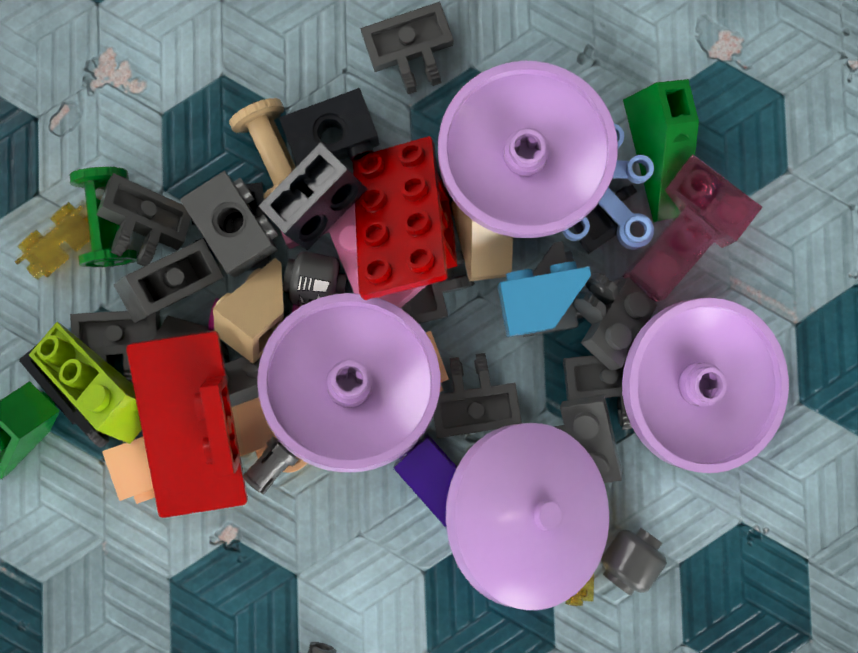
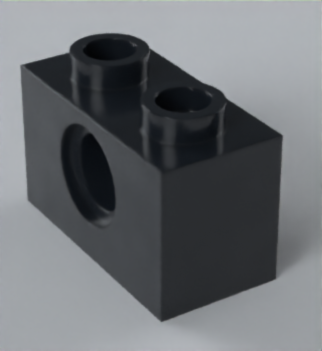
[279,88,380,166]

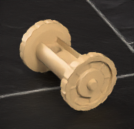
[229,98,296,199]

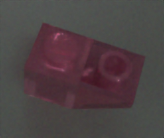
[665,154,762,248]
[622,205,721,303]

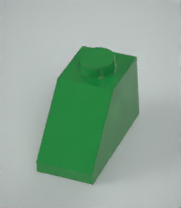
[0,381,60,480]

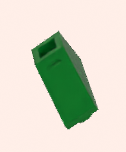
[623,79,699,223]

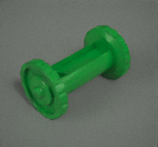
[69,167,138,268]

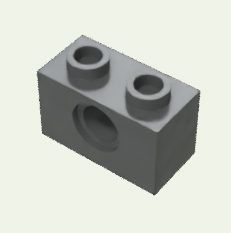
[180,171,278,278]
[114,239,224,323]

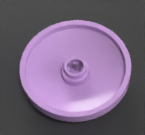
[438,61,618,238]
[257,293,440,473]
[622,298,789,473]
[446,423,609,610]

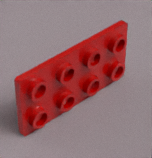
[353,136,458,300]
[126,331,248,518]

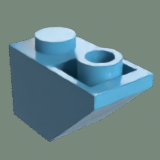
[497,261,591,338]

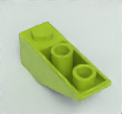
[29,322,142,444]

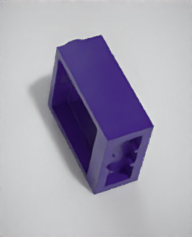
[393,433,457,529]

